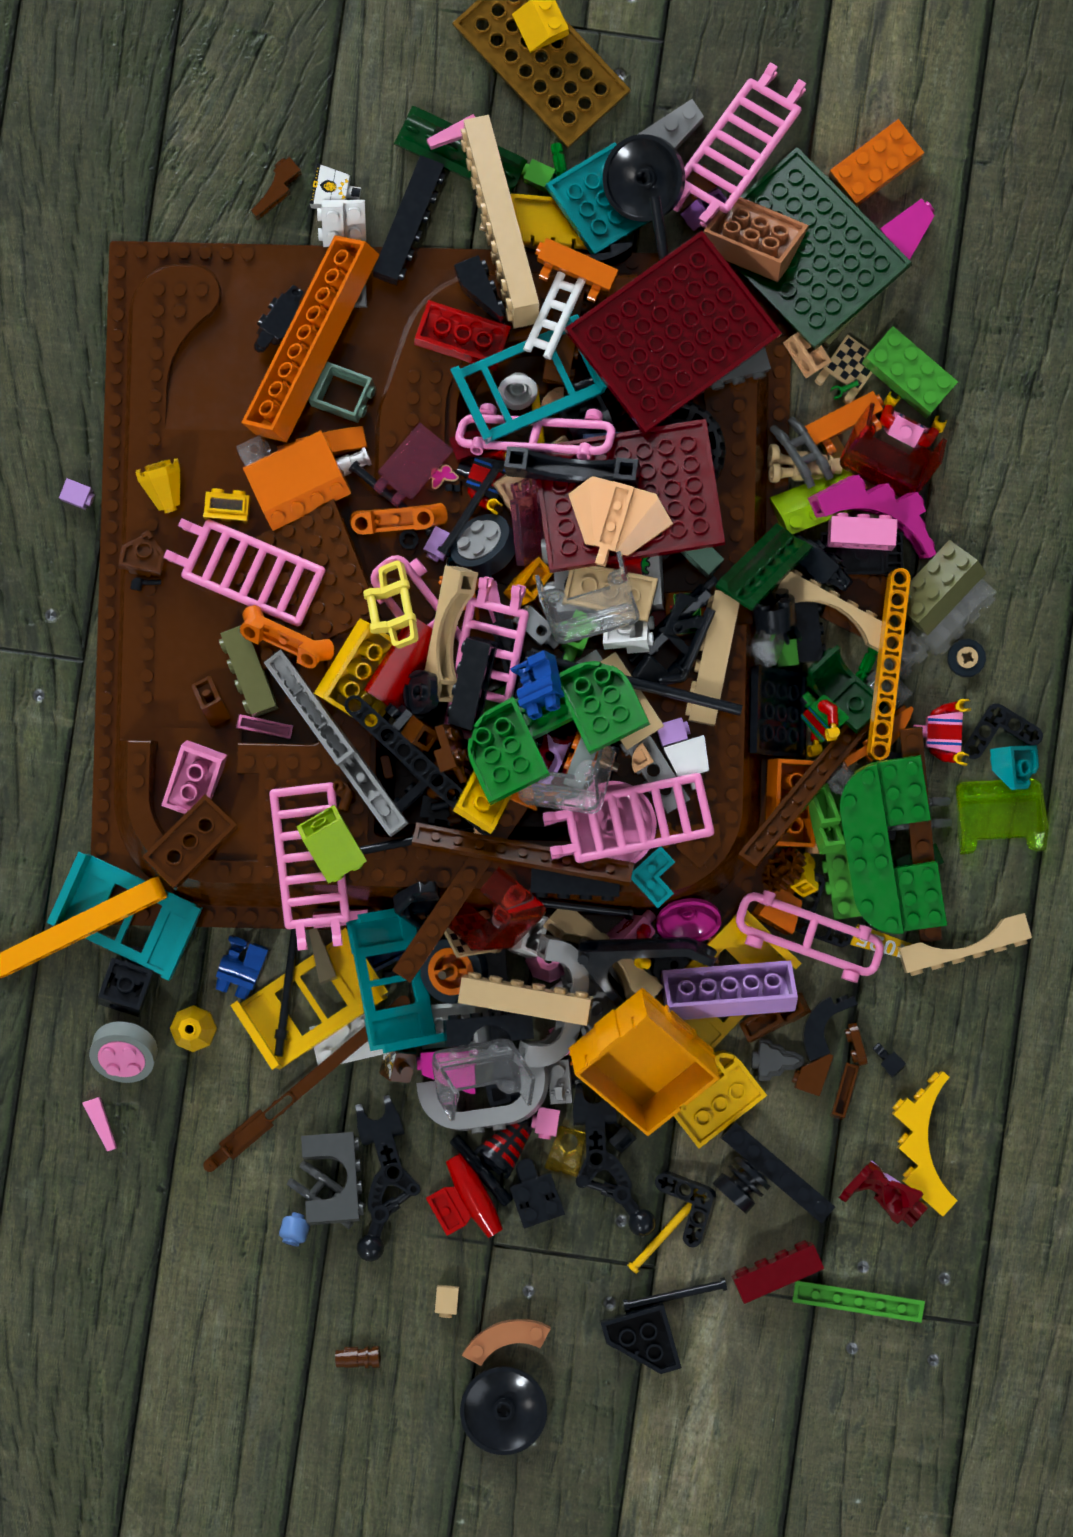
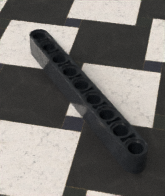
[344,695,496,835]

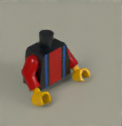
[456,450,506,515]

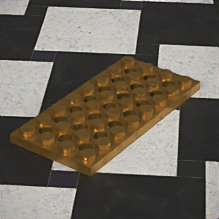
[452,0,631,148]

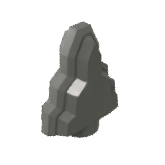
[752,1038,805,1081]

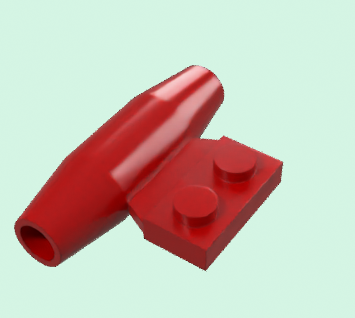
[426,1153,503,1238]

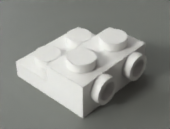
[317,200,367,247]
[603,613,654,654]

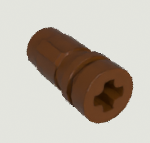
[335,1346,381,1369]

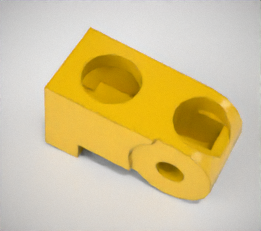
[790,852,819,898]

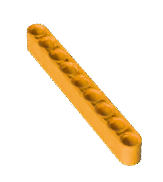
[867,568,911,761]
[0,876,168,979]

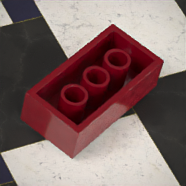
[731,1240,824,1304]

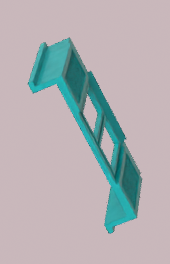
[47,852,203,981]
[346,908,444,1053]

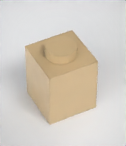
[435,1285,459,1318]

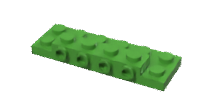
[822,788,861,920]

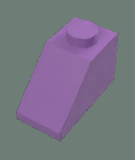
[681,189,727,231]

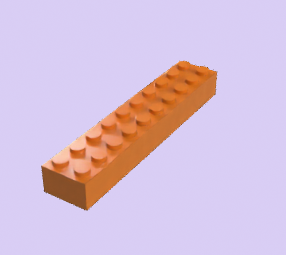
[241,236,380,443]

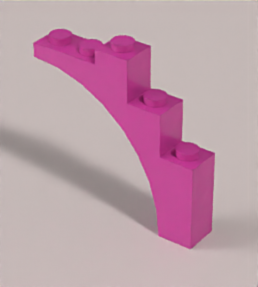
[808,475,936,559]

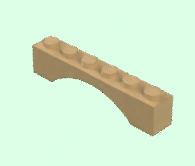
[420,565,478,702]
[773,569,896,652]
[543,909,664,999]
[898,913,1032,976]

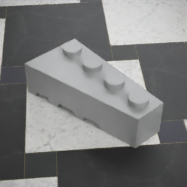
[637,99,704,150]

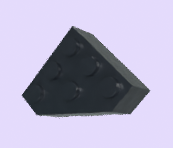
[600,1302,682,1374]

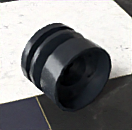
[713,1156,771,1214]

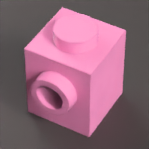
[531,1107,560,1140]

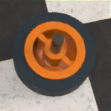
[420,938,488,1004]

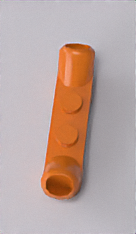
[350,503,448,535]
[240,605,334,668]

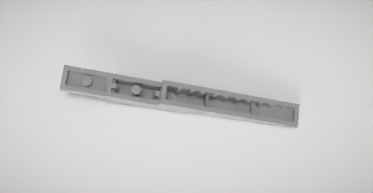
[264,649,409,837]

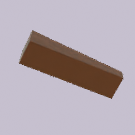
[830,1062,859,1120]

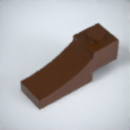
[251,157,302,221]
[739,992,811,1043]

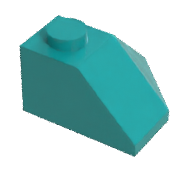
[990,746,1039,790]

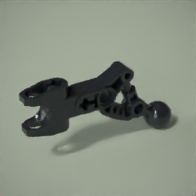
[573,1084,656,1237]
[355,1095,421,1262]

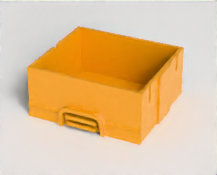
[568,987,720,1136]

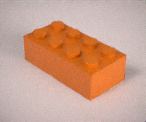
[828,119,924,207]
[766,758,815,848]

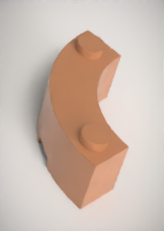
[462,1319,551,1366]

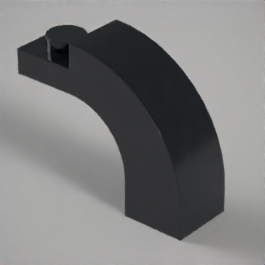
[803,994,858,1061]

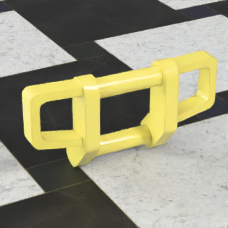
[363,560,418,649]

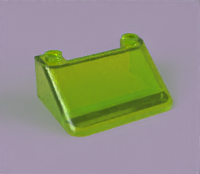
[955,779,1049,854]

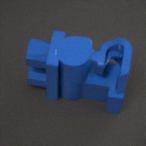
[510,650,564,720]
[216,935,270,1000]

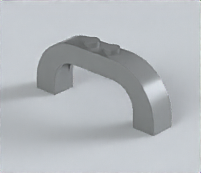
[516,934,589,1068]
[416,1066,549,1134]

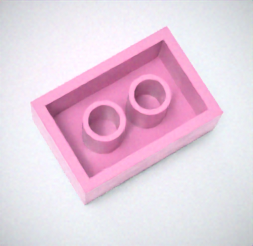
[827,513,897,551]

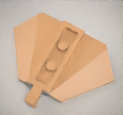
[568,476,673,567]

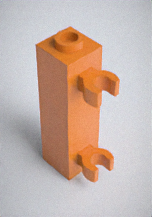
[535,238,618,303]
[805,391,884,455]

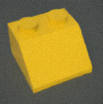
[512,0,569,53]

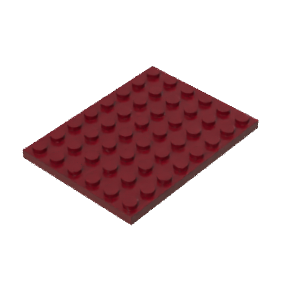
[564,231,782,434]
[537,419,726,573]

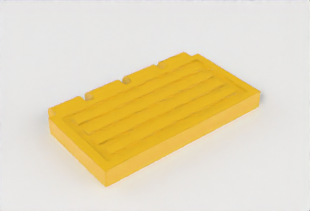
[510,193,588,250]

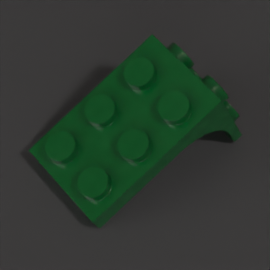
[806,645,887,734]

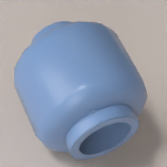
[279,1212,310,1246]

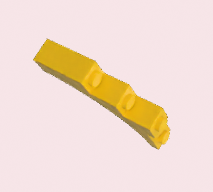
[892,1071,957,1217]

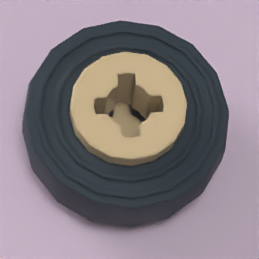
[947,639,986,677]

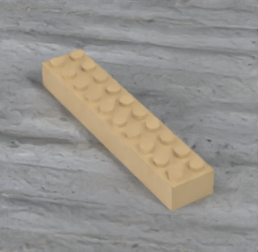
[461,115,539,328]

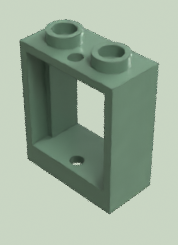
[308,362,376,423]
[680,547,724,579]

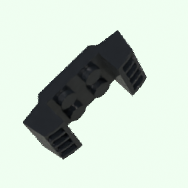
[821,532,903,577]

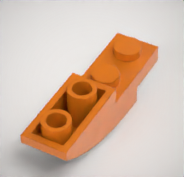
[277,426,368,456]
[843,705,914,768]

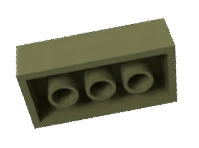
[892,540,986,636]
[219,625,279,718]

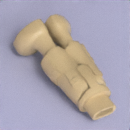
[767,444,842,483]

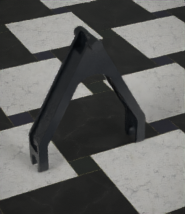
[578,937,717,1008]

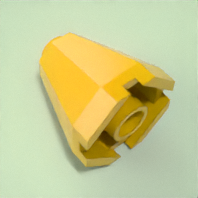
[136,458,180,513]
[170,1005,217,1052]

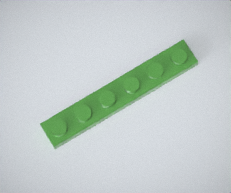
[792,1280,925,1323]

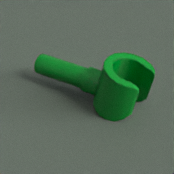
[830,380,860,400]

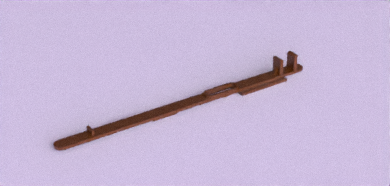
[203,995,410,1172]

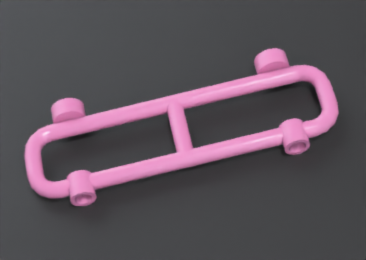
[455,403,616,460]
[371,555,491,680]
[736,890,884,983]

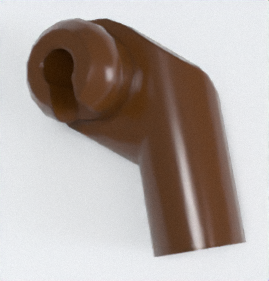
[333,780,353,813]

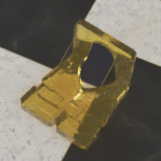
[545,1126,586,1177]

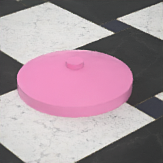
[568,781,657,863]

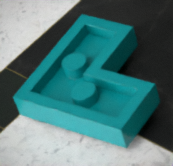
[631,847,675,908]

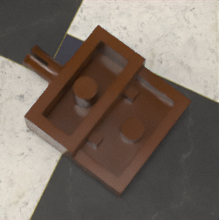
[434,724,471,784]

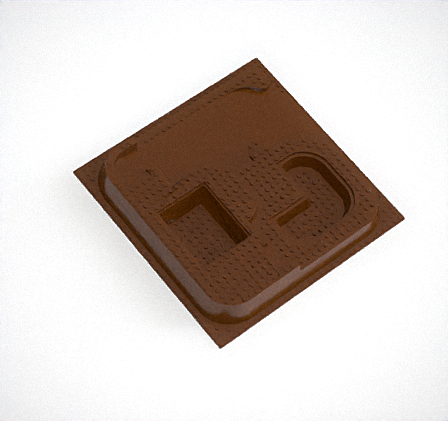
[91,241,791,938]

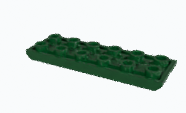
[394,106,528,194]
[715,523,813,611]

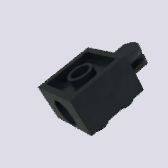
[98,946,153,1017]
[510,1158,565,1229]

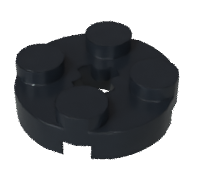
[403,670,439,715]

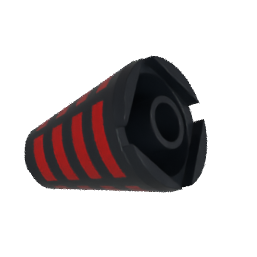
[474,1120,532,1179]

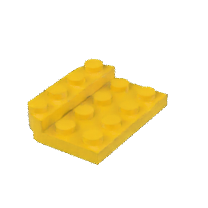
[674,1050,767,1149]

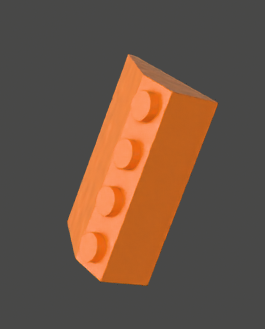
[243,430,351,531]

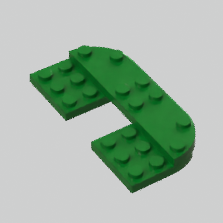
[468,661,650,805]
[840,755,947,934]

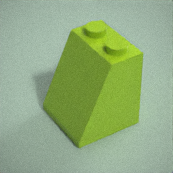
[296,804,367,884]

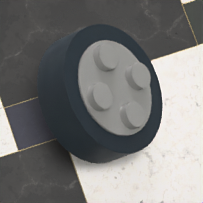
[450,514,518,579]

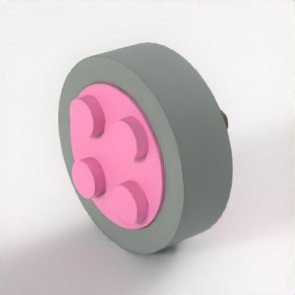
[89,1021,158,1083]

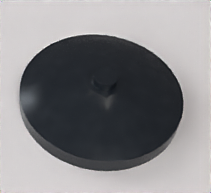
[603,134,685,222]
[460,1366,547,1455]

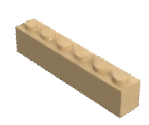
[685,590,740,726]
[458,972,593,1026]

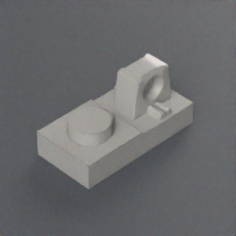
[547,1059,573,1104]

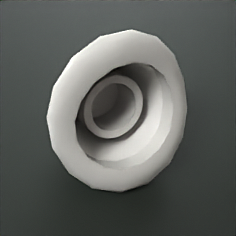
[498,372,538,410]

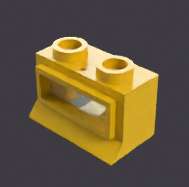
[203,488,251,524]

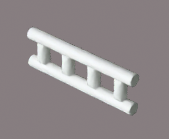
[523,271,585,360]

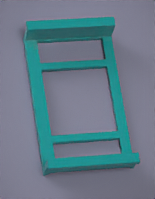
[450,314,607,444]

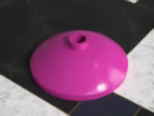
[656,898,721,942]

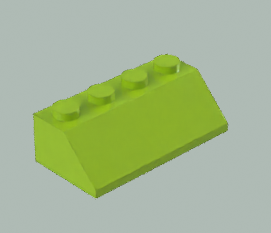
[769,467,854,535]

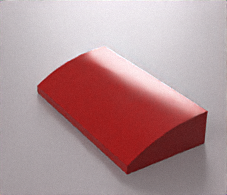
[414,300,511,371]
[364,618,433,709]

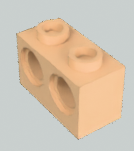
[783,332,832,378]

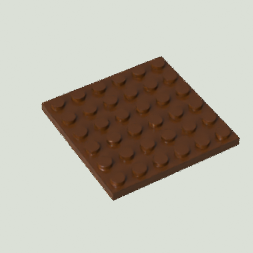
[220,499,381,672]

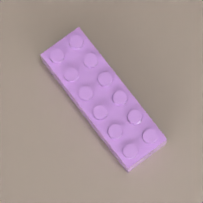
[660,960,798,1020]

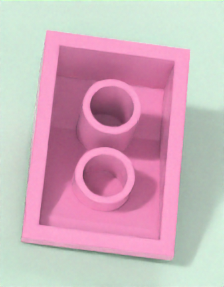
[161,740,228,814]

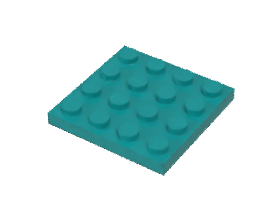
[545,142,651,254]

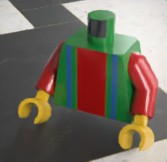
[799,691,849,757]

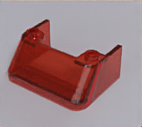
[840,402,947,497]
[448,866,546,951]

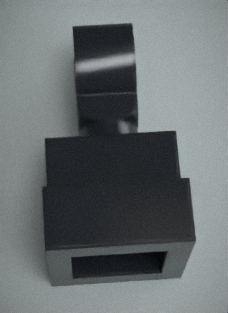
[873,1042,906,1078]

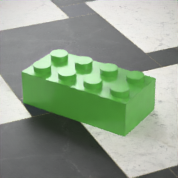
[862,326,958,419]

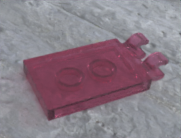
[373,423,453,507]
[510,478,544,566]

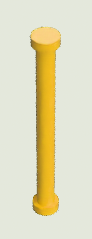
[627,1189,707,1274]

